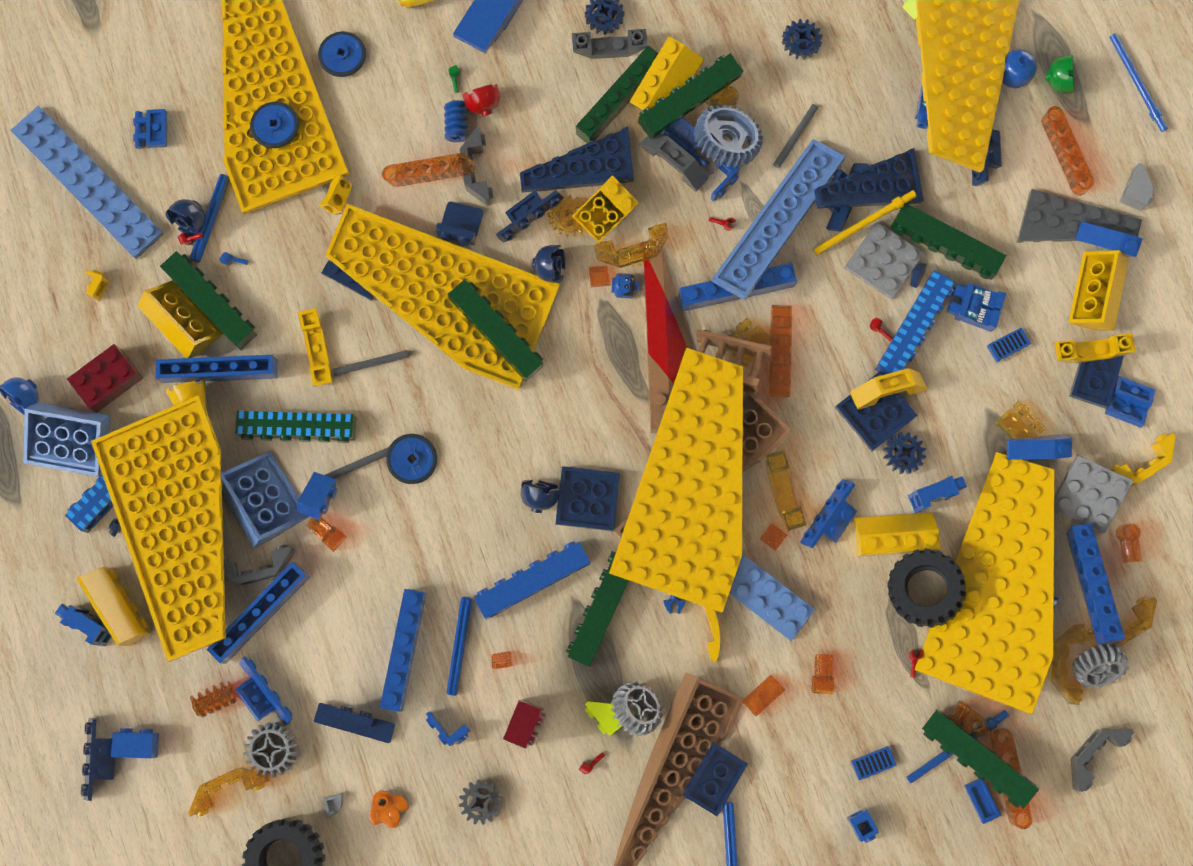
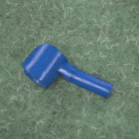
[219,252,248,266]

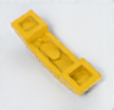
[297,308,333,387]
[695,603,720,663]

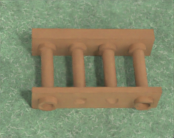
[696,329,772,395]

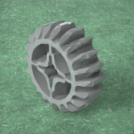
[1072,643,1129,689]
[611,681,664,737]
[243,722,299,778]

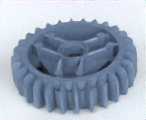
[694,104,763,168]

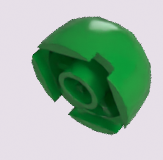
[1046,55,1074,93]

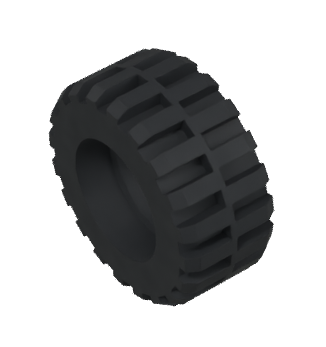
[887,548,966,628]
[242,818,325,866]

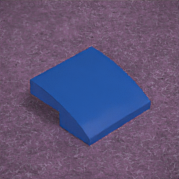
[1105,376,1155,428]

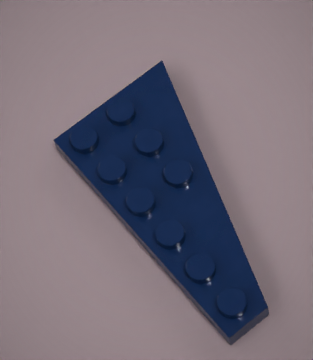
[520,126,634,193]
[814,148,924,208]

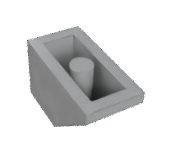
[1119,163,1154,211]

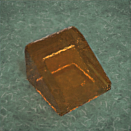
[491,651,513,669]

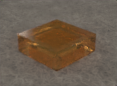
[589,266,610,288]
[760,523,787,551]

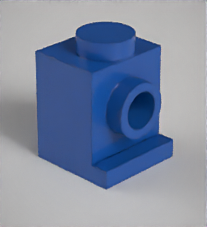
[846,808,879,843]

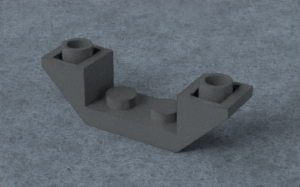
[572,29,647,59]
[460,128,493,206]
[640,133,709,192]
[224,545,295,586]
[1070,729,1134,792]

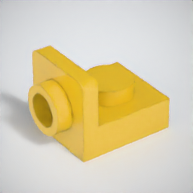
[85,269,110,302]

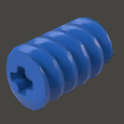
[444,100,468,143]

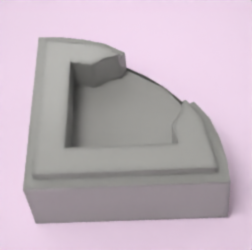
[322,792,344,818]

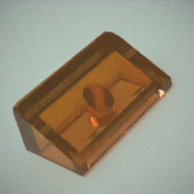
[743,675,785,717]

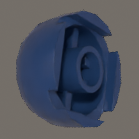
[166,199,206,236]
[532,245,566,283]
[520,480,560,513]

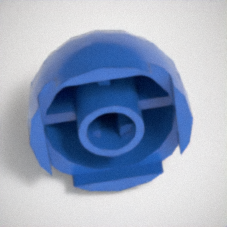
[1002,49,1037,89]
[0,377,39,415]

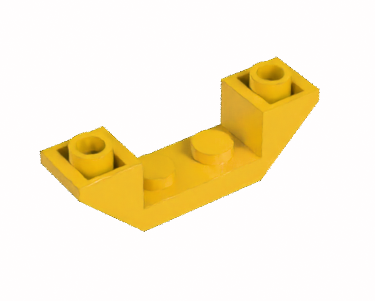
[1054,333,1136,364]
[850,368,927,409]
[1109,432,1176,486]

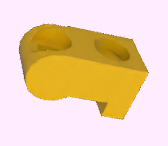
[319,175,352,214]

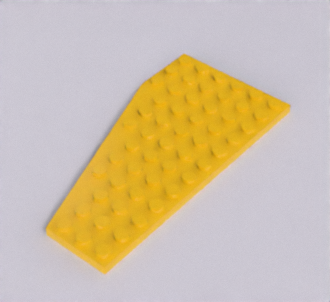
[221,0,349,215]
[916,0,1020,173]
[325,204,560,391]
[609,348,743,613]
[91,395,226,662]
[915,452,1055,715]

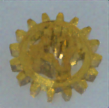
[548,195,585,237]

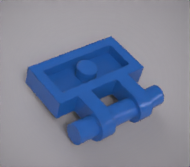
[133,109,167,149]

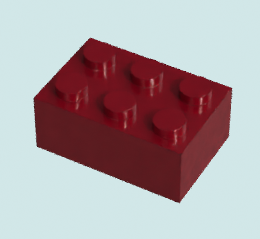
[67,344,143,413]
[503,700,546,749]

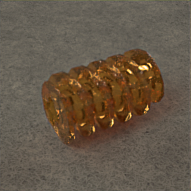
[190,681,237,717]

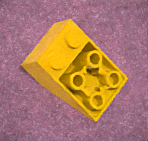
[572,176,639,243]

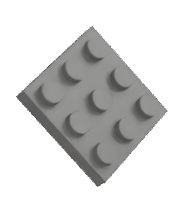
[844,222,924,300]
[1054,454,1133,533]

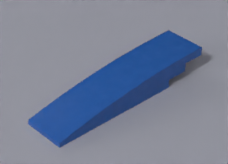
[453,0,523,54]

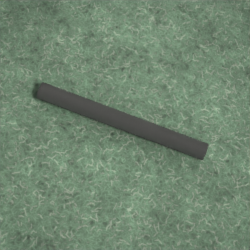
[773,104,818,168]
[333,350,409,376]
[325,447,389,479]

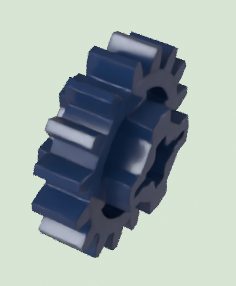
[585,0,625,35]
[782,19,823,60]
[883,432,926,475]

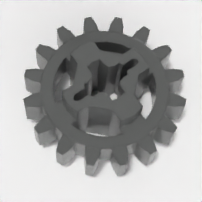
[459,779,503,825]

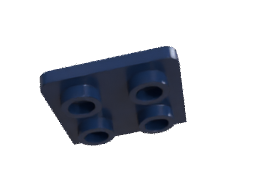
[436,201,484,246]

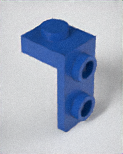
[711,161,739,201]
[426,711,471,746]

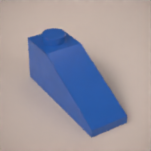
[1075,221,1143,257]
[1007,434,1072,460]

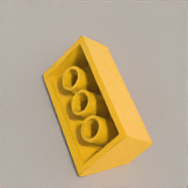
[630,36,705,111]
[1068,250,1129,331]
[137,280,223,358]
[854,512,941,557]
[76,566,150,646]

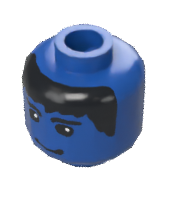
[612,273,639,299]

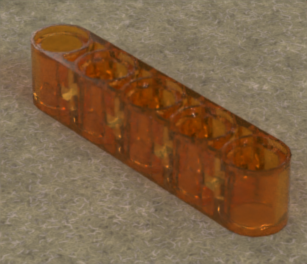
[1041,106,1094,196]
[382,153,475,187]
[770,305,792,397]
[990,728,1032,829]

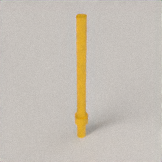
[813,190,917,256]

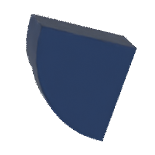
[910,263,927,288]

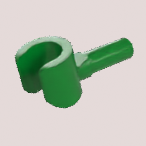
[448,65,461,93]

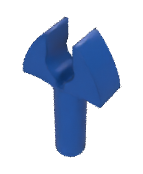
[663,595,685,614]

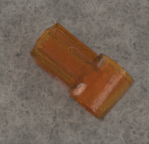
[306,517,347,552]
[1116,523,1142,563]
[812,654,834,695]

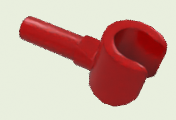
[708,217,736,231]
[177,233,203,245]
[870,318,893,341]
[909,649,923,678]
[579,752,605,774]

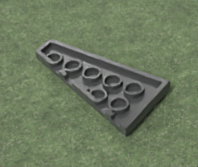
[1016,189,1142,243]

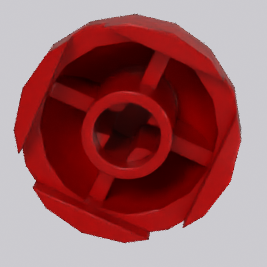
[462,84,500,117]

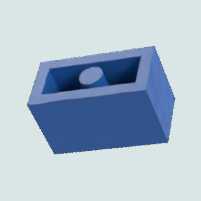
[297,472,338,520]
[111,728,159,759]

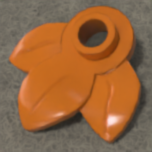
[369,790,409,828]

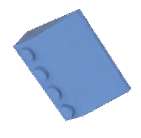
[23,402,110,476]
[221,451,309,548]

